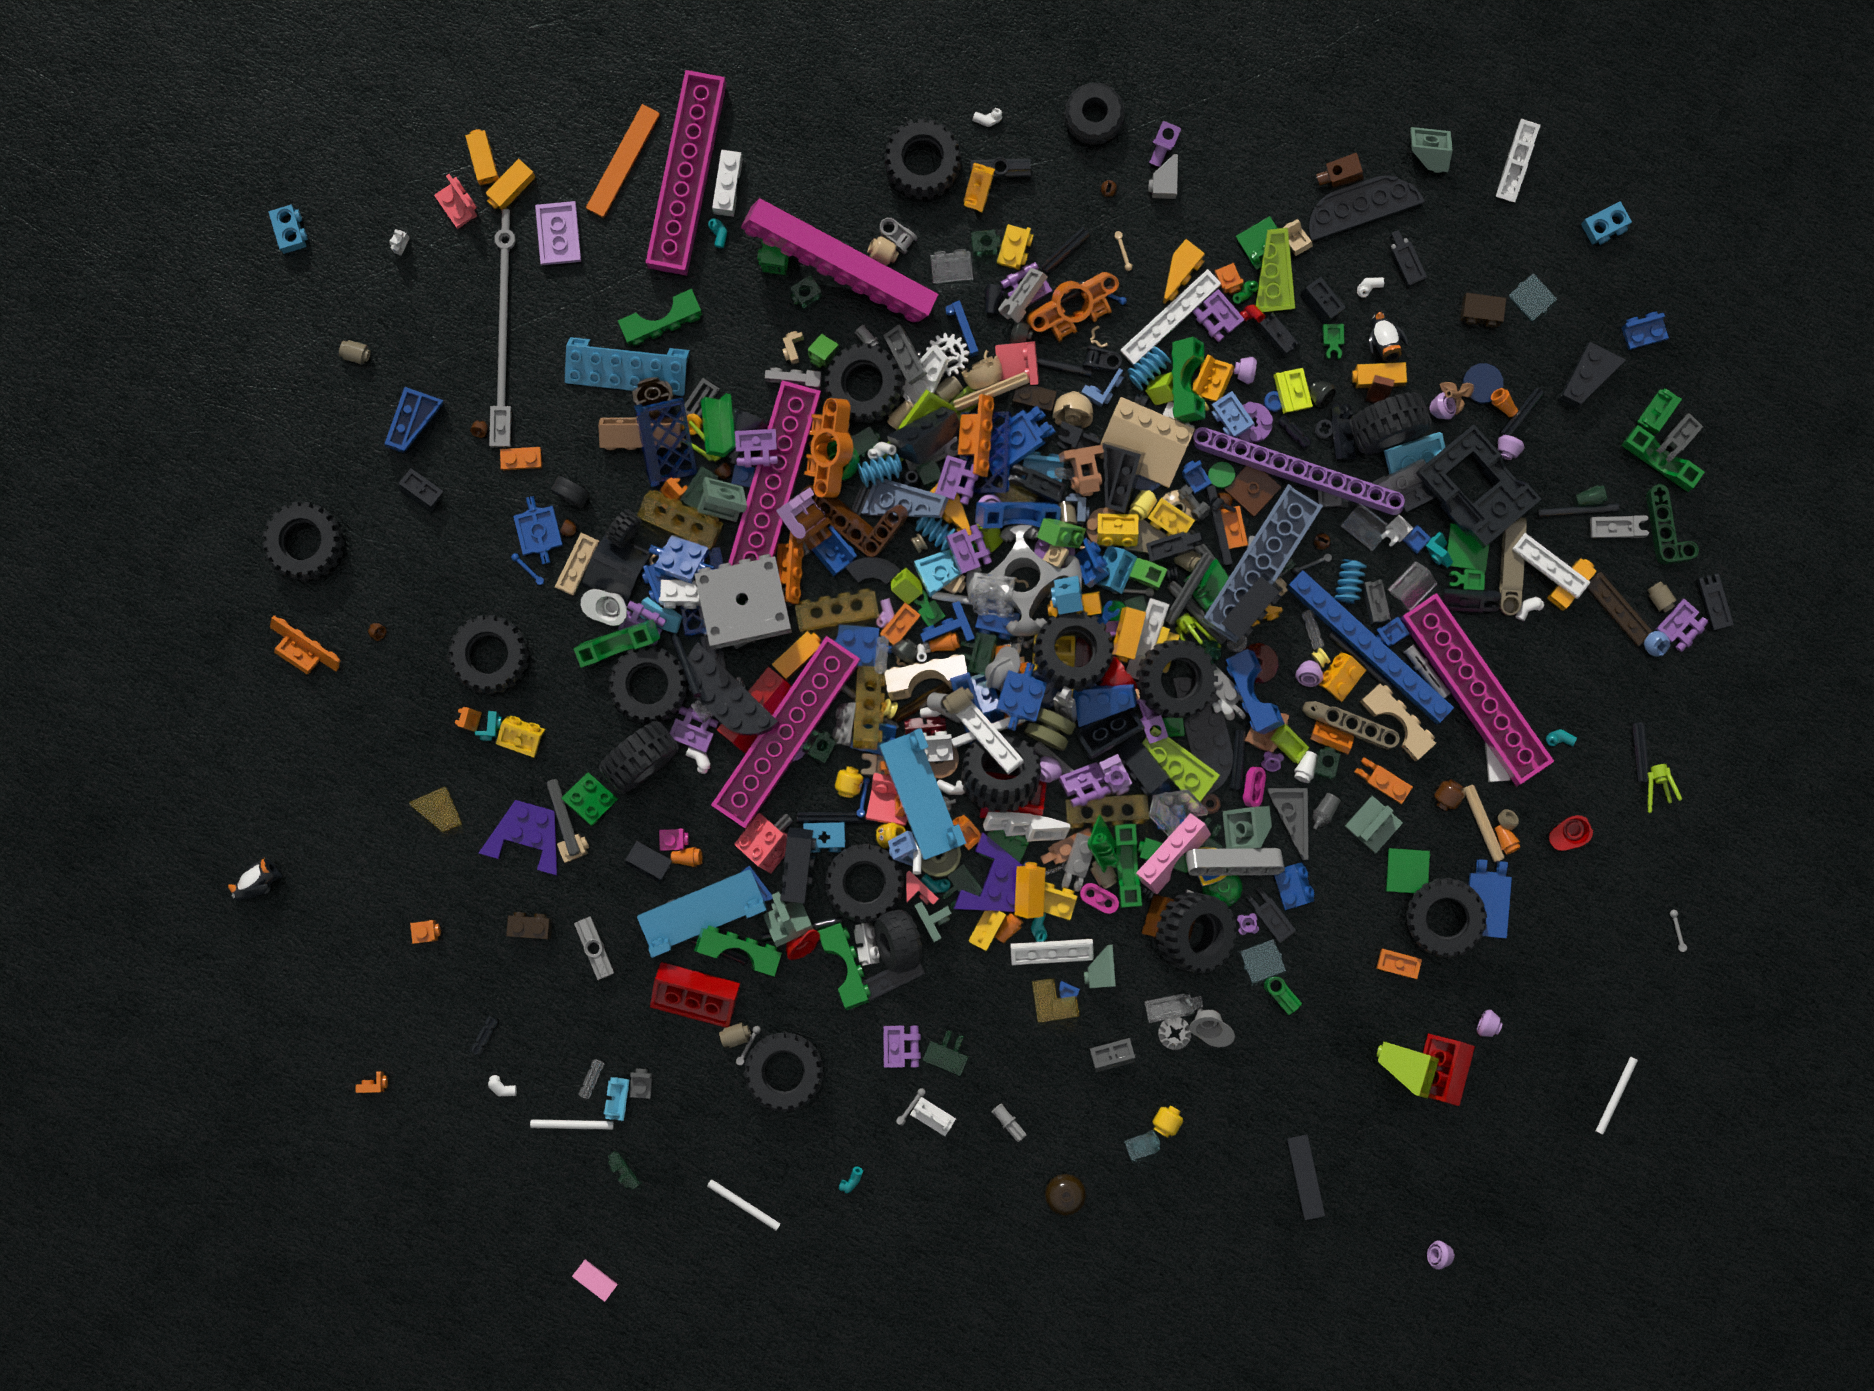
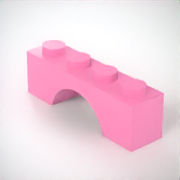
[1136,813,1211,894]

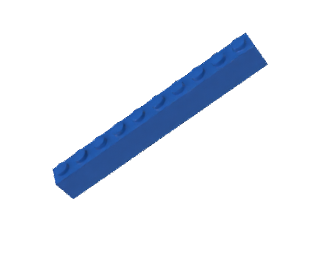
[1287,570,1454,725]

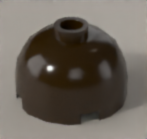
[633,377,673,418]
[1045,1174,1086,1216]

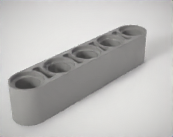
[1185,848,1285,876]

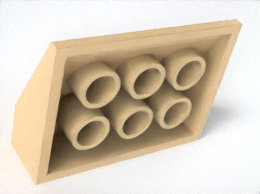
[1096,397,1195,488]

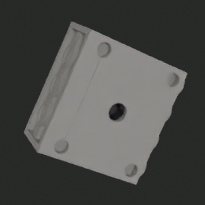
[694,554,792,650]

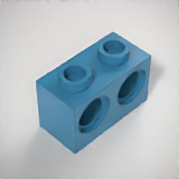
[1581,201,1632,245]
[268,204,308,254]
[1096,546,1137,594]

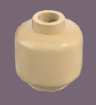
[867,236,898,266]

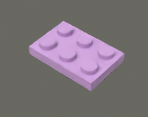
[535,201,581,265]

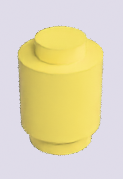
[1129,490,1157,521]

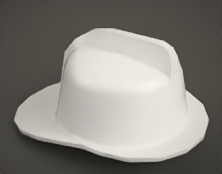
[581,589,627,626]

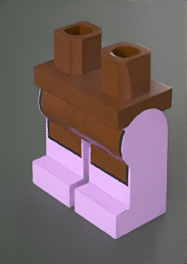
[776,488,832,550]

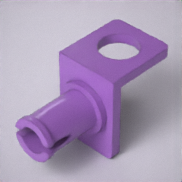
[1149,121,1181,167]
[1137,699,1168,743]

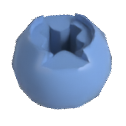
[1644,631,1670,656]

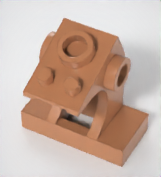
[1059,445,1104,496]

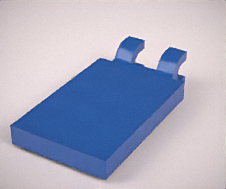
[989,406,1056,478]
[1469,859,1512,938]

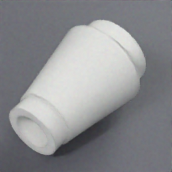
[1294,751,1318,783]

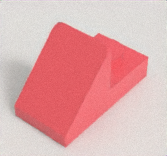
[906,871,939,905]

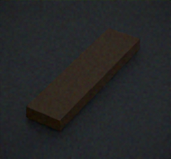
[1586,572,1653,647]

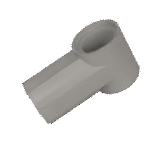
[927,692,961,723]

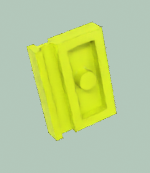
[1274,368,1313,414]

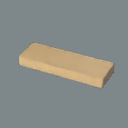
[555,533,600,596]

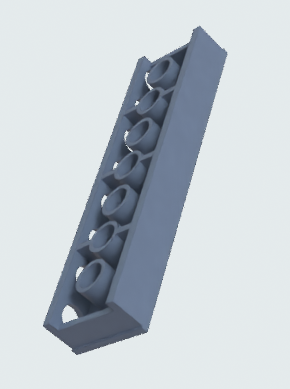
[1201,484,1323,643]

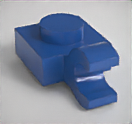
[1091,601,1120,624]

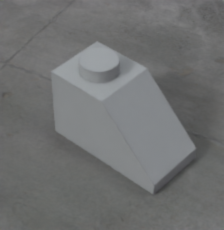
[1148,154,1178,199]

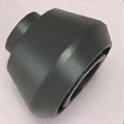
[1010,320,1033,344]
[1310,381,1336,407]
[891,639,918,665]

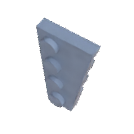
[862,478,949,518]

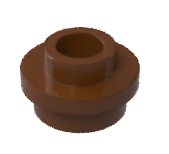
[1200,794,1220,814]

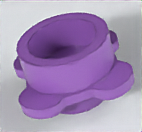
[1261,751,1284,772]
[1104,765,1129,790]
[1237,913,1259,935]

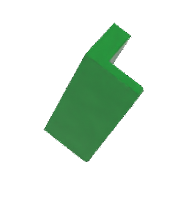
[701,393,736,457]

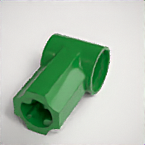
[1264,977,1302,1015]

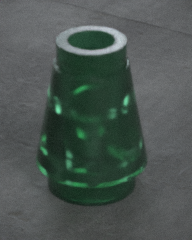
[1576,485,1608,506]

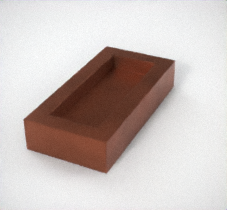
[1365,375,1395,403]

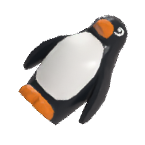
[1368,312,1408,363]
[228,858,282,901]

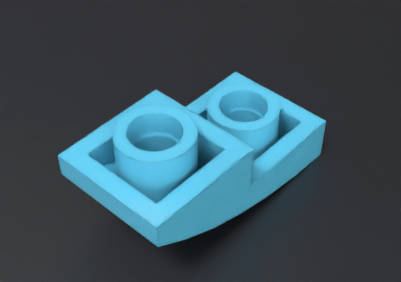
[640,597,683,633]

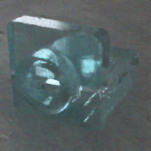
[1125,1130,1160,1160]

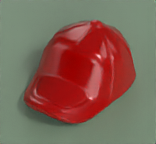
[1549,815,1593,851]
[786,930,820,960]

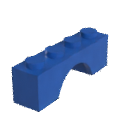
[975,502,1061,528]
[1226,649,1285,735]

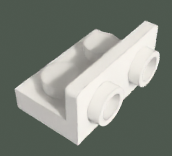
[659,580,701,609]
[923,731,953,762]

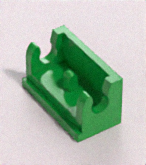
[1637,388,1682,435]

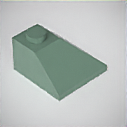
[1410,127,1452,173]
[1223,806,1272,849]
[1084,945,1115,988]

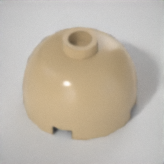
[961,356,1003,391]
[1052,391,1093,428]

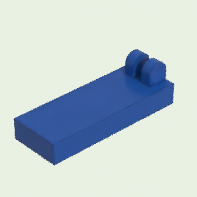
[946,301,978,357]

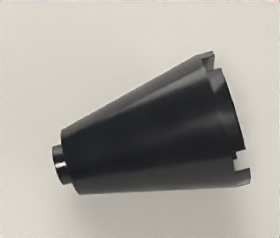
[726,407,770,465]

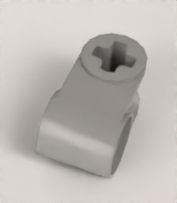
[879,218,917,254]

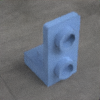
[1081,368,1124,407]
[888,831,917,866]

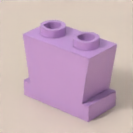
[1098,754,1132,796]

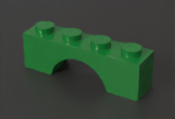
[618,289,703,347]
[1172,337,1205,423]
[1621,425,1705,492]
[573,619,660,667]
[1114,824,1142,908]
[818,923,871,1011]
[694,925,782,976]

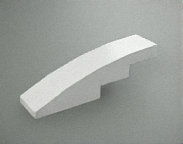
[1496,119,1540,202]
[983,812,1070,842]

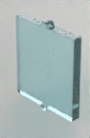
[1509,273,1557,321]
[1240,939,1286,983]

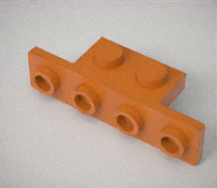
[958,394,994,477]
[777,531,804,604]
[270,616,340,675]

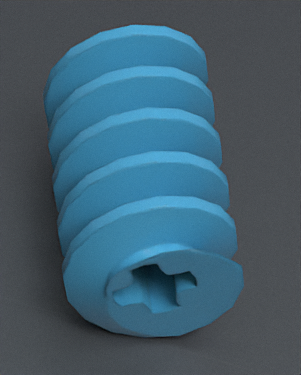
[1128,347,1172,391]
[857,453,902,488]
[916,517,955,552]
[1334,559,1367,604]

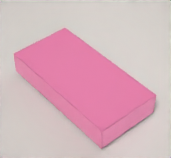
[572,1259,618,1302]

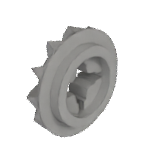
[1158,1017,1191,1050]

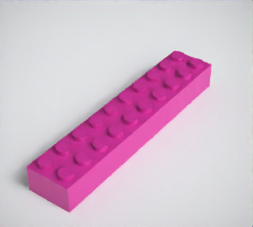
[646,70,726,276]
[741,198,938,322]
[728,380,822,566]
[1400,593,1554,786]
[711,636,861,828]

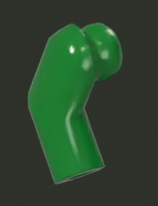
[1233,281,1258,304]

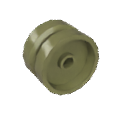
[1024,707,1076,751]
[921,846,961,878]

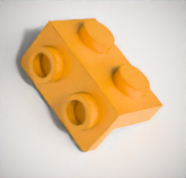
[1192,355,1235,402]
[1318,652,1366,702]

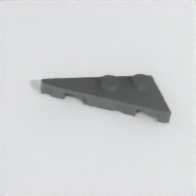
[1267,788,1308,860]

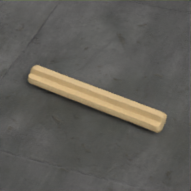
[954,372,1029,411]
[1463,785,1504,862]

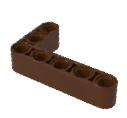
[801,483,908,557]

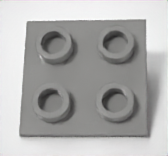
[832,702,858,746]

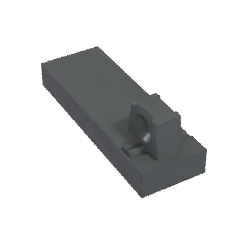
[883,324,927,385]

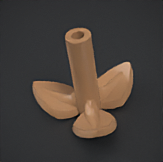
[1440,382,1474,415]

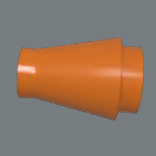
[1491,388,1518,417]
[929,631,960,652]
[1494,825,1521,855]
[671,847,702,867]
[995,912,1023,943]

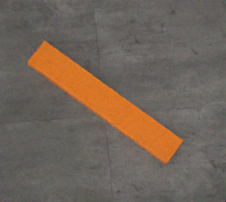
[586,104,660,218]

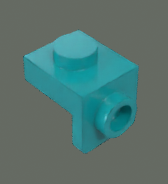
[1426,532,1453,568]
[475,711,502,741]

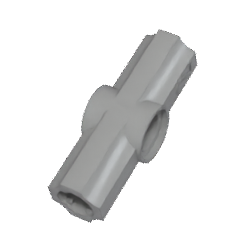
[574,916,614,980]

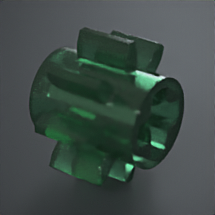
[1198,639,1221,664]

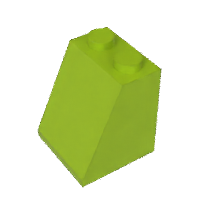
[1377,1042,1439,1098]

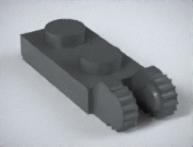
[1656,413,1703,462]

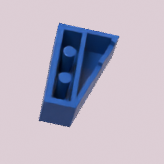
[385,387,443,453]

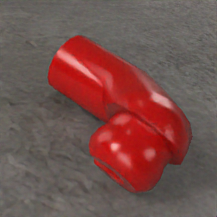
[1240,305,1265,323]

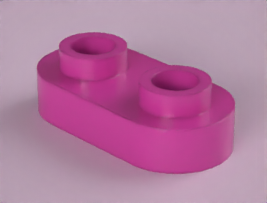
[1243,767,1266,807]
[1080,883,1119,914]

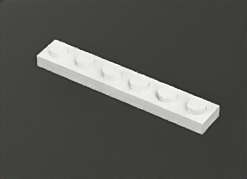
[1120,269,1221,365]

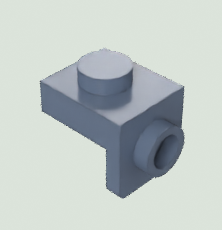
[1065,494,1089,525]

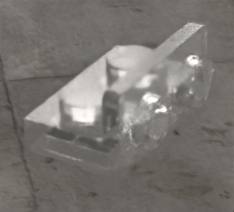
[930,249,973,283]

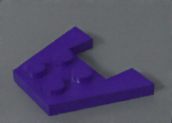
[479,800,558,876]
[953,833,1023,912]

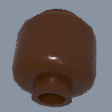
[1434,779,1465,811]

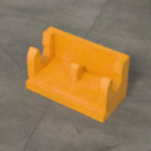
[964,163,995,212]

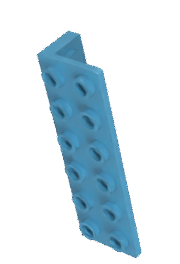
[565,337,690,396]
[879,728,966,860]
[637,869,766,957]

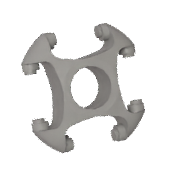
[966,524,1082,636]

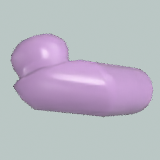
[876,598,894,628]

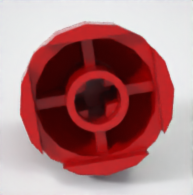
[1099,657,1137,690]

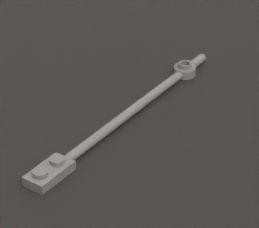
[489,209,516,447]

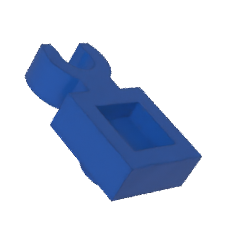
[731,464,755,487]

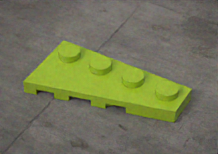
[1256,228,1295,312]
[883,389,958,462]
[1142,727,1220,808]

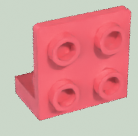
[434,174,477,229]
[995,341,1039,385]
[866,773,907,826]
[735,813,787,874]

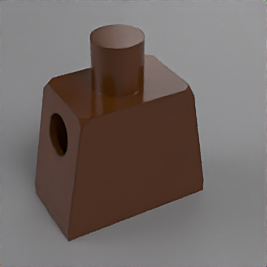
[1316,153,1364,188]

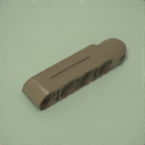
[1499,517,1526,616]
[1302,701,1400,749]

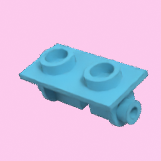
[604,1077,629,1121]

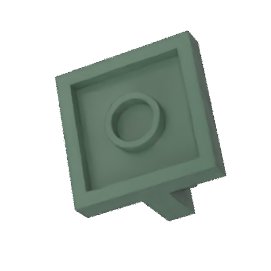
[697,477,747,522]
[1345,796,1403,853]
[763,892,814,947]
[914,902,952,943]

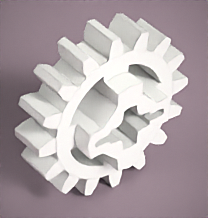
[926,333,969,378]

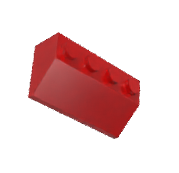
[717,667,792,754]
[650,962,740,1028]

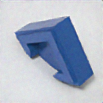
[1059,981,1080,1008]

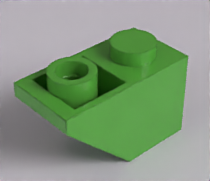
[808,334,839,369]
[1037,518,1086,548]
[1129,558,1167,591]

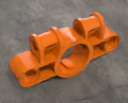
[1026,272,1119,342]
[804,398,853,498]

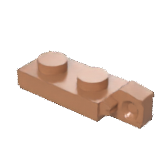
[1040,828,1091,865]

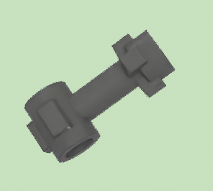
[1177,484,1211,521]

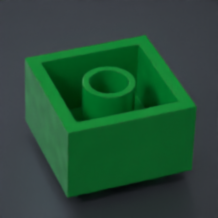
[757,238,789,275]

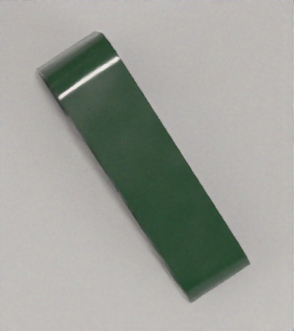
[1646,484,1699,565]

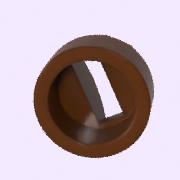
[1101,180,1117,197]
[470,420,488,438]
[714,462,732,479]
[1217,493,1233,509]
[560,519,576,536]
[1314,533,1330,550]
[368,623,386,641]

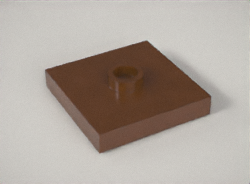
[1224,466,1281,517]

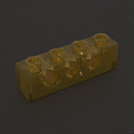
[637,490,723,549]
[795,589,879,632]
[853,666,885,750]
[1065,794,1149,828]

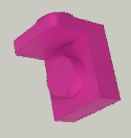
[659,829,689,851]

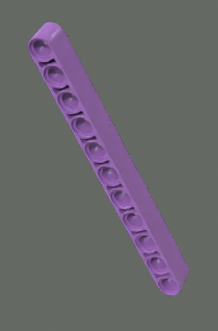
[1193,427,1405,515]

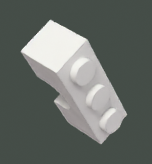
[712,150,743,217]

